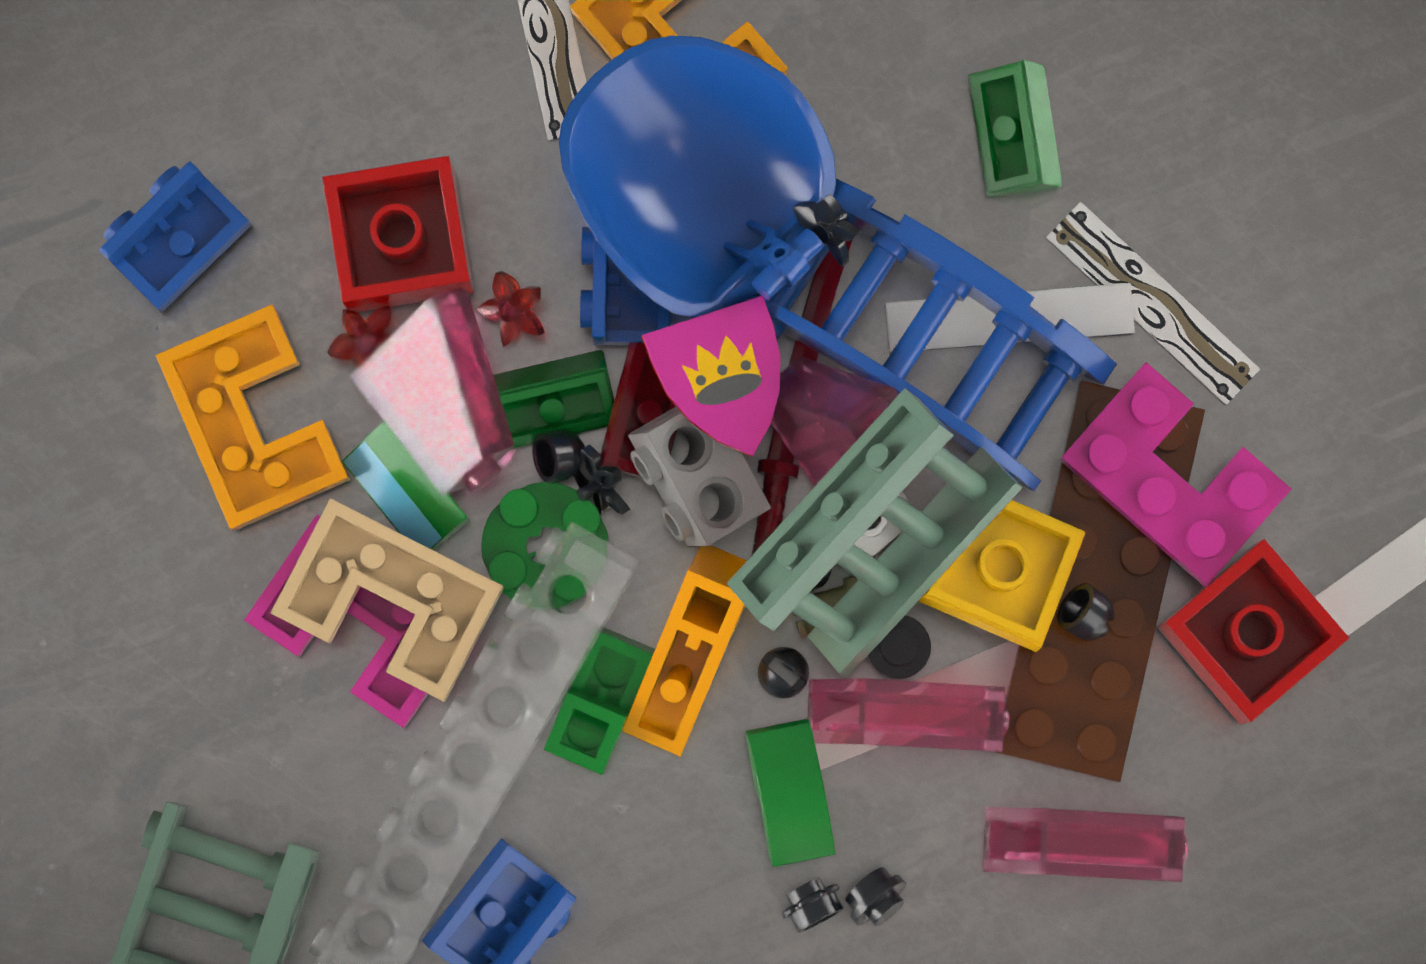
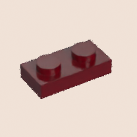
[600,342,677,479]

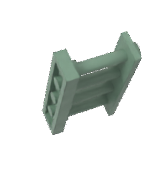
[727,388,1022,678]
[110,802,321,964]

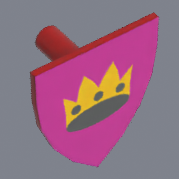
[641,296,781,457]

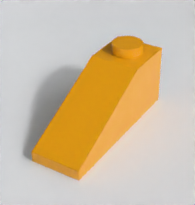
[622,545,747,757]

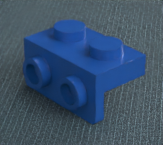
[99,161,252,313]
[580,227,671,346]
[422,838,576,964]

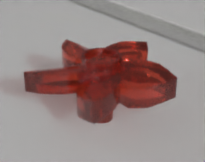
[477,271,545,347]
[327,305,404,379]

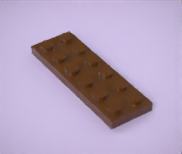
[993,380,1205,783]

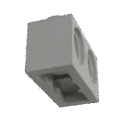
[628,407,771,546]

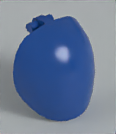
[559,36,836,318]

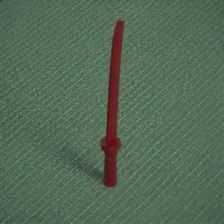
[751,239,853,556]

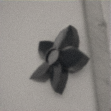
[792,194,861,267]
[574,444,631,515]

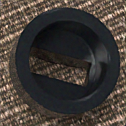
[532,430,585,483]
[1057,583,1115,641]
[758,647,809,699]

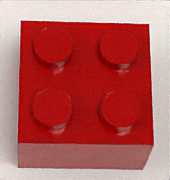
[322,156,475,314]
[1157,539,1349,725]

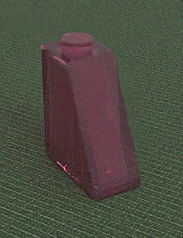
[350,287,514,496]
[771,357,899,486]
[808,678,1009,752]
[983,807,1188,882]

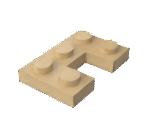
[271,498,504,702]

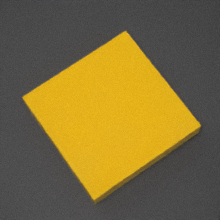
[919,500,1086,652]

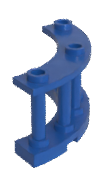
[745,178,1117,491]

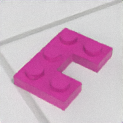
[1060,362,1292,587]
[244,514,428,728]

